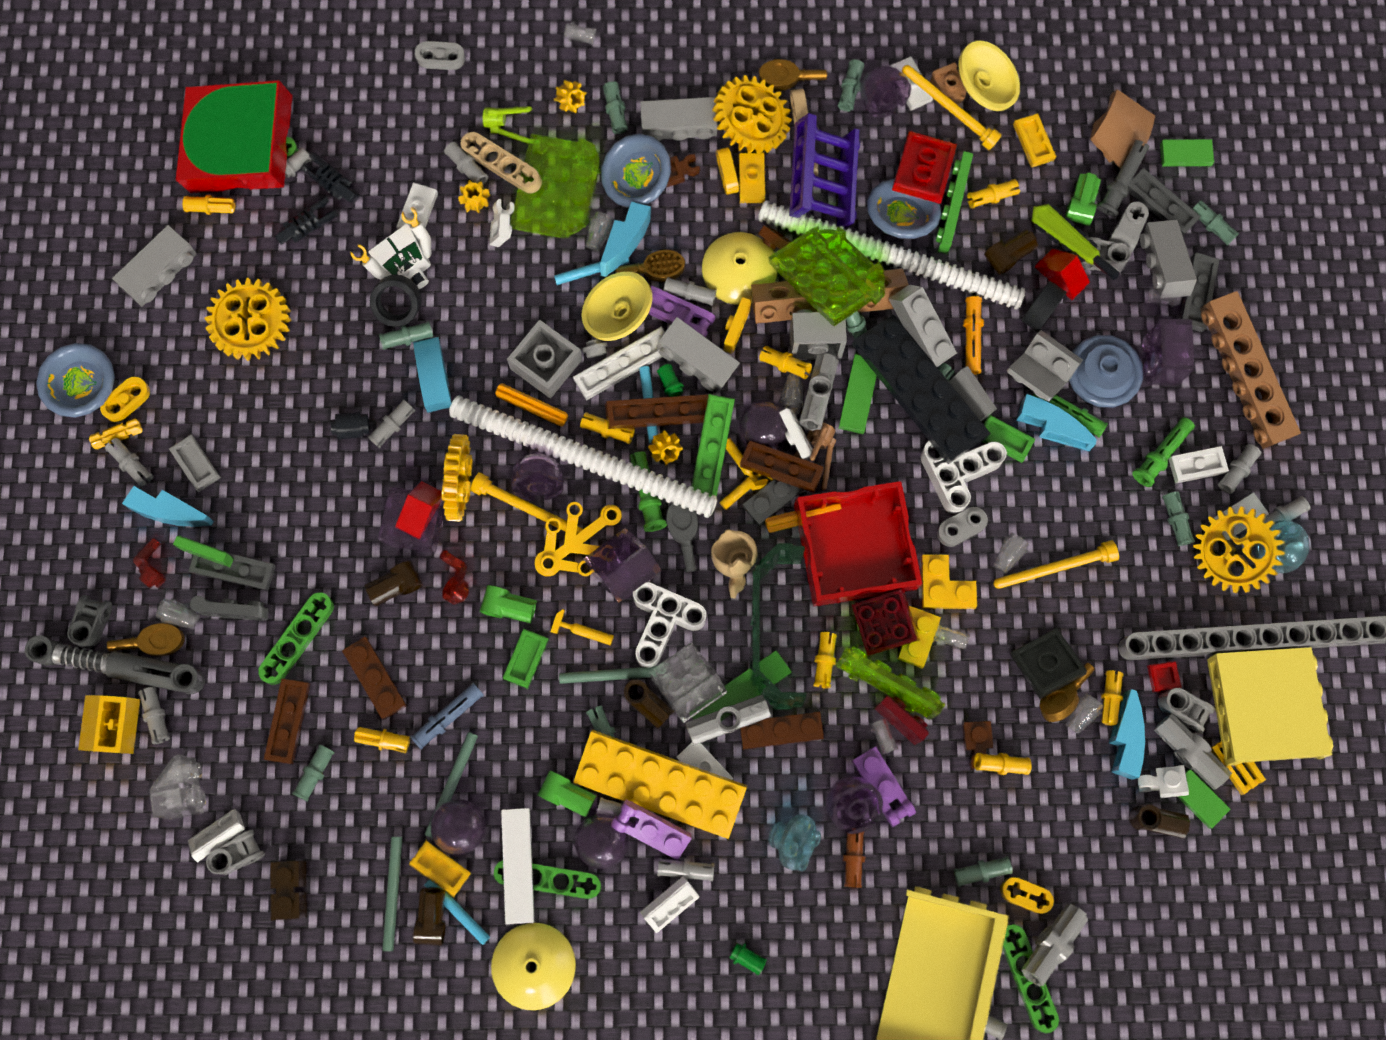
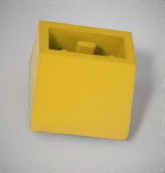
[78,695,140,754]

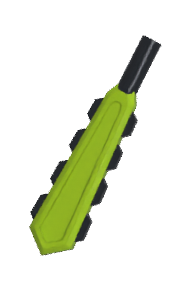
[1032,204,1120,280]

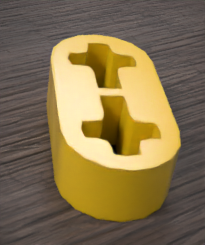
[716,147,739,195]
[1000,877,1054,914]

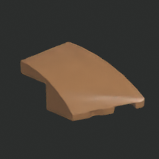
[1090,89,1155,169]

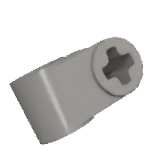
[1109,202,1149,254]
[1081,237,1131,272]
[1158,688,1215,734]
[206,830,265,875]

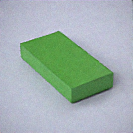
[1160,139,1214,166]
[982,415,1035,463]
[173,536,234,567]
[503,629,549,689]
[1177,769,1231,829]

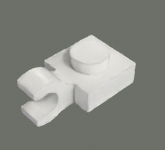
[489,199,514,247]
[1138,765,1189,798]

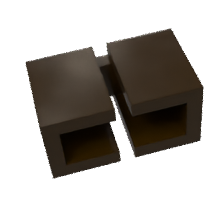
[270,861,307,921]

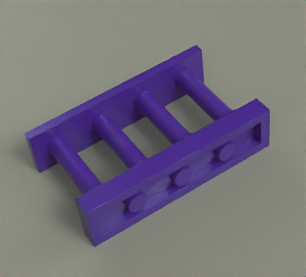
[789,113,860,229]

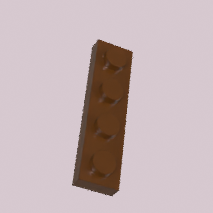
[605,394,708,429]

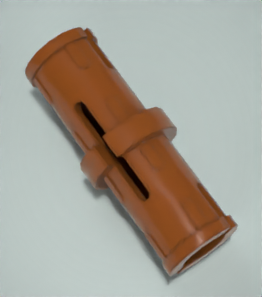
[843,830,865,888]

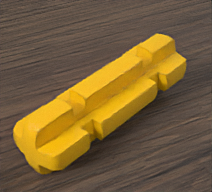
[89,419,143,449]

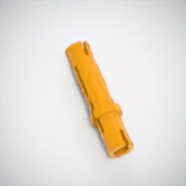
[963,296,984,375]

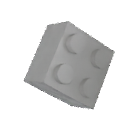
[789,309,847,360]
[507,320,582,399]

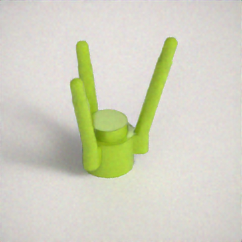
[483,106,540,147]

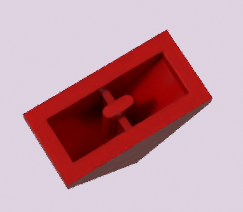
[1035,249,1090,300]
[396,481,442,539]

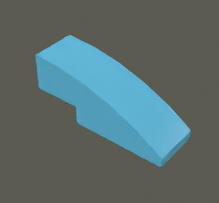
[601,202,651,277]
[413,337,452,412]
[1016,394,1097,451]
[122,486,214,527]
[1109,689,1145,780]

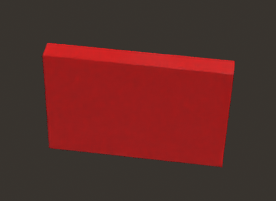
[892,131,957,204]

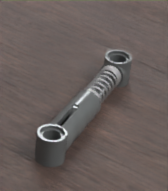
[24,636,205,694]

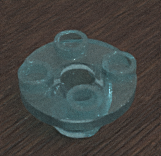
[1256,520,1310,573]
[768,814,821,871]

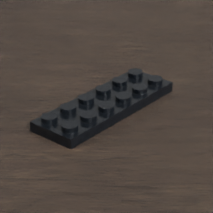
[852,314,991,464]

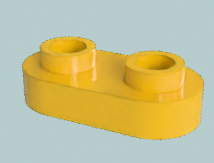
[100,377,150,422]

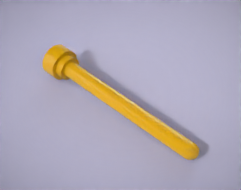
[902,65,1002,150]
[470,472,583,534]
[993,540,1119,589]

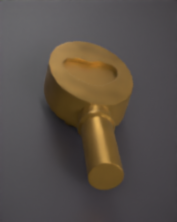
[759,59,827,91]
[616,250,685,282]
[107,623,185,656]
[1040,663,1095,722]

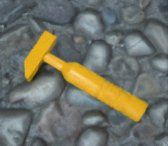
[726,438,768,490]
[719,473,774,510]
[550,609,614,646]

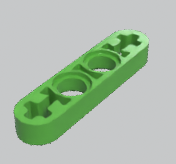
[259,593,334,685]
[494,860,601,899]
[1003,924,1059,1033]

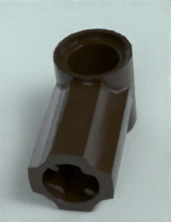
[984,229,1039,275]
[364,561,423,607]
[623,680,674,729]
[1129,805,1190,839]
[413,887,446,946]

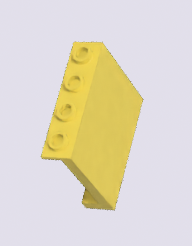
[1207,647,1333,766]

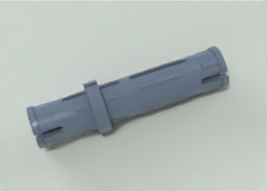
[410,683,484,750]

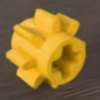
[554,80,586,113]
[458,180,490,213]
[648,431,683,465]

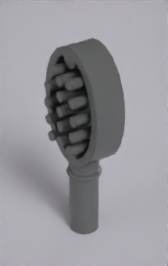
[667,503,698,572]

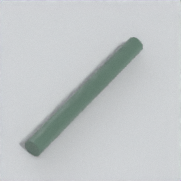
[559,665,667,684]
[424,732,478,839]
[382,837,402,951]

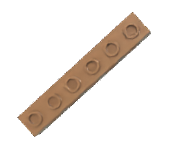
[751,269,909,324]
[1200,291,1301,449]

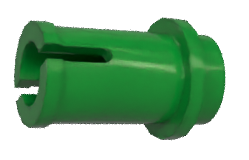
[657,364,684,397]
[729,943,767,976]

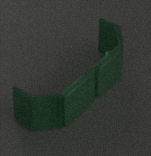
[750,543,806,709]

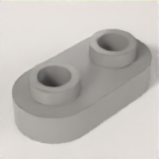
[415,41,465,70]
[937,507,988,547]

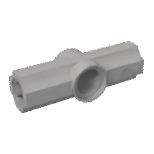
[799,353,839,431]
[685,694,771,746]
[1154,713,1232,790]
[1021,904,1088,986]

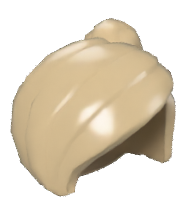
[711,529,758,599]

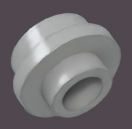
[582,339,608,358]

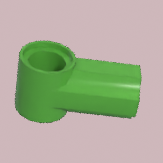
[1065,173,1101,226]
[479,585,537,623]
[537,771,597,817]

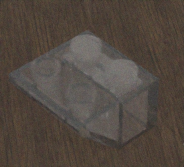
[648,642,727,723]
[150,754,206,820]

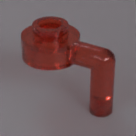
[133,537,167,588]
[439,550,469,605]

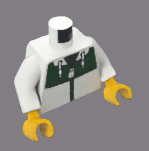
[350,207,432,289]

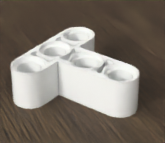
[920,441,1007,515]
[633,581,706,668]

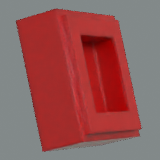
[1147,661,1182,692]

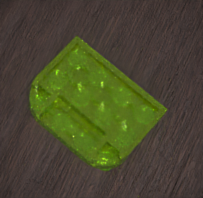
[510,134,600,238]
[769,226,885,326]
[836,646,945,720]

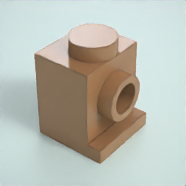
[930,62,967,108]

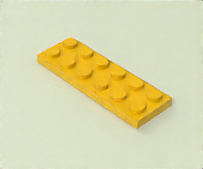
[573,730,747,839]

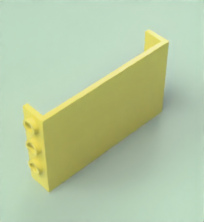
[876,886,1009,1040]

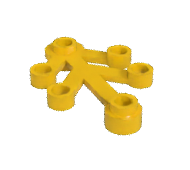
[534,502,622,576]

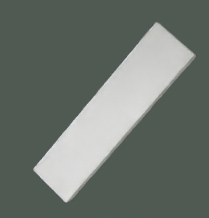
[573,327,665,401]
[501,808,534,924]

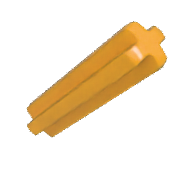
[495,383,568,426]
[765,504,842,533]

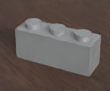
[640,97,717,141]
[1140,220,1197,299]
[112,225,197,307]
[888,285,957,367]
[656,317,740,393]

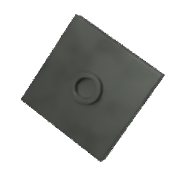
[1011,628,1087,699]

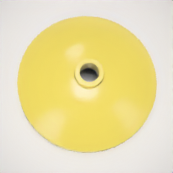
[959,41,1020,111]
[702,232,778,305]
[582,272,652,341]
[491,923,576,1010]

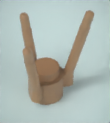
[794,423,836,490]

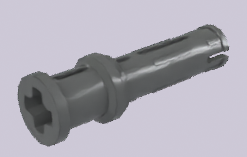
[1096,140,1150,217]

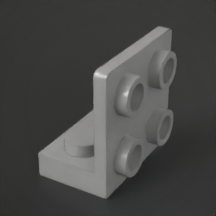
[1007,330,1083,401]

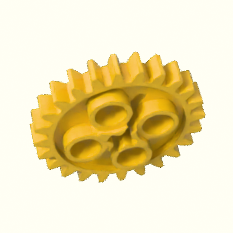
[712,75,792,155]
[205,278,291,361]
[442,434,473,521]
[1193,506,1286,593]

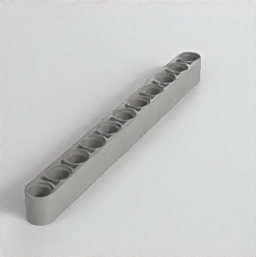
[1118,616,1386,660]

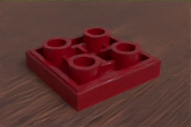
[852,589,919,656]
[875,696,929,745]

